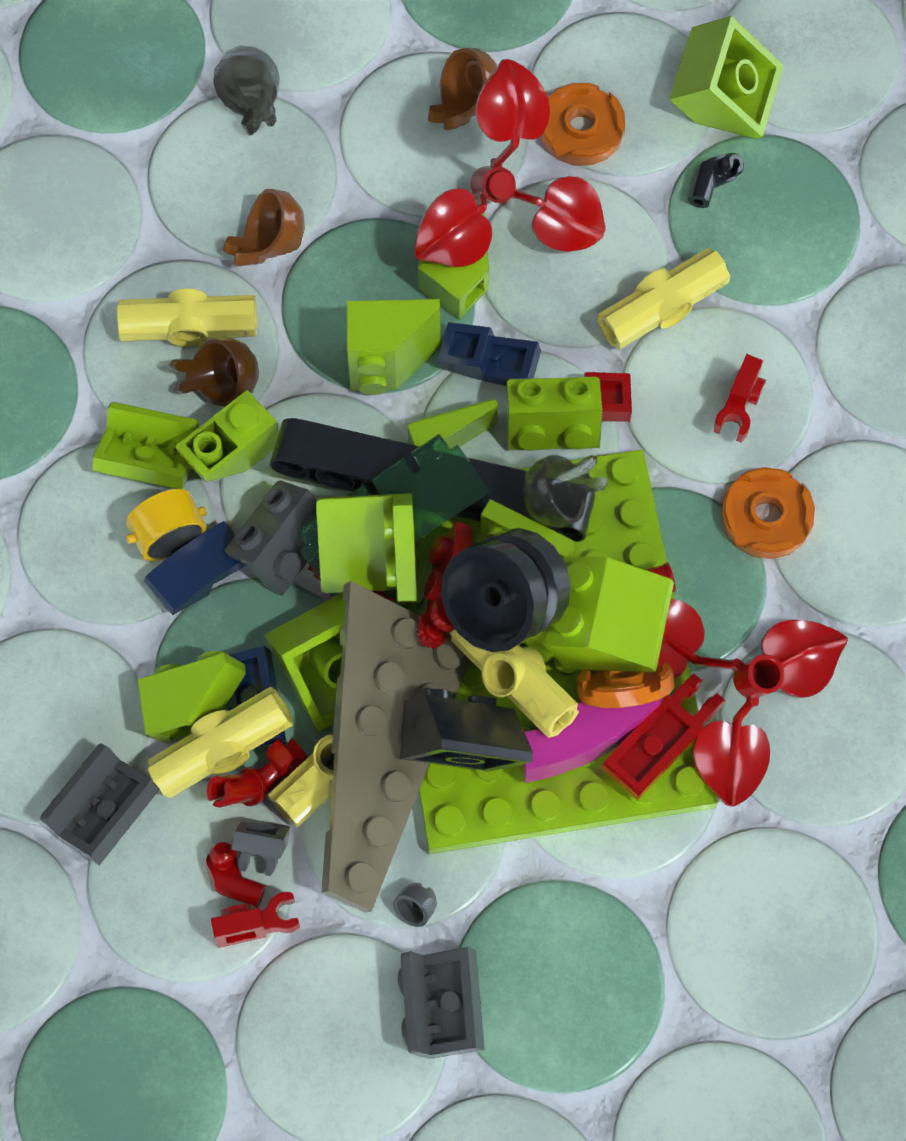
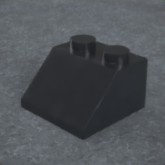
[400,689,533,772]

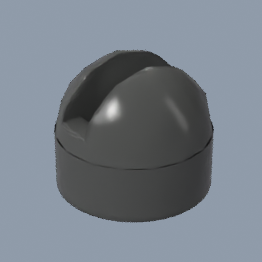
[393,883,437,927]

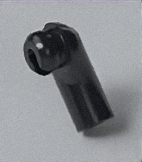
[688,153,744,208]

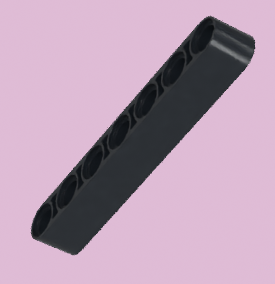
[269,418,596,542]

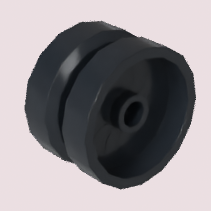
[441,528,571,652]

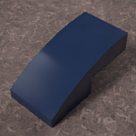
[437,322,541,386]
[144,521,247,615]

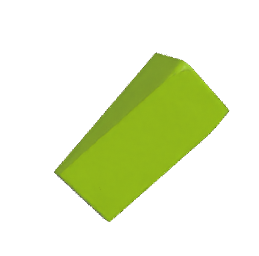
[408,399,498,453]

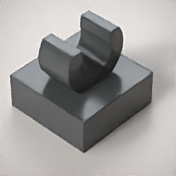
[232,818,291,876]

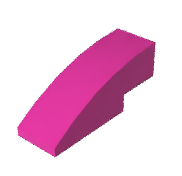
[521,698,662,783]

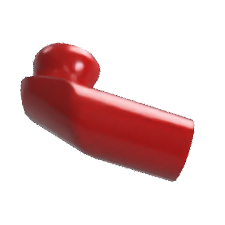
[206,842,266,908]

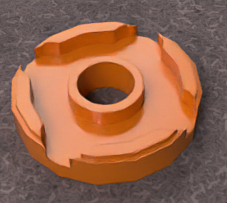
[540,83,625,166]
[721,467,815,559]
[575,662,675,708]

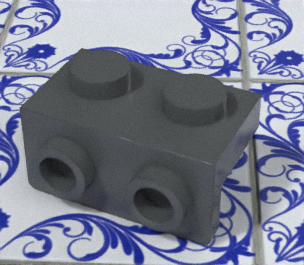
[225,480,319,596]
[40,743,160,865]
[398,947,485,1059]

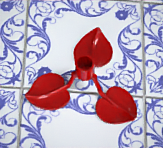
[414,59,606,267]
[657,599,848,807]

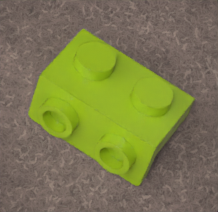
[507,377,602,451]
[93,402,199,489]

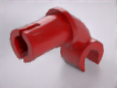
[207,738,307,808]

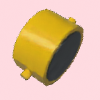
[126,489,207,561]

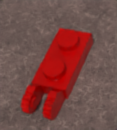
[416,521,473,649]
[601,673,725,801]

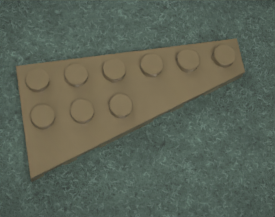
[321,581,470,913]

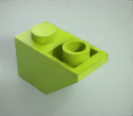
[417,213,489,320]
[175,390,279,482]
[137,651,246,744]

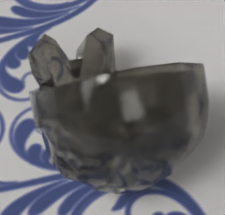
[213,45,280,136]
[521,454,610,528]

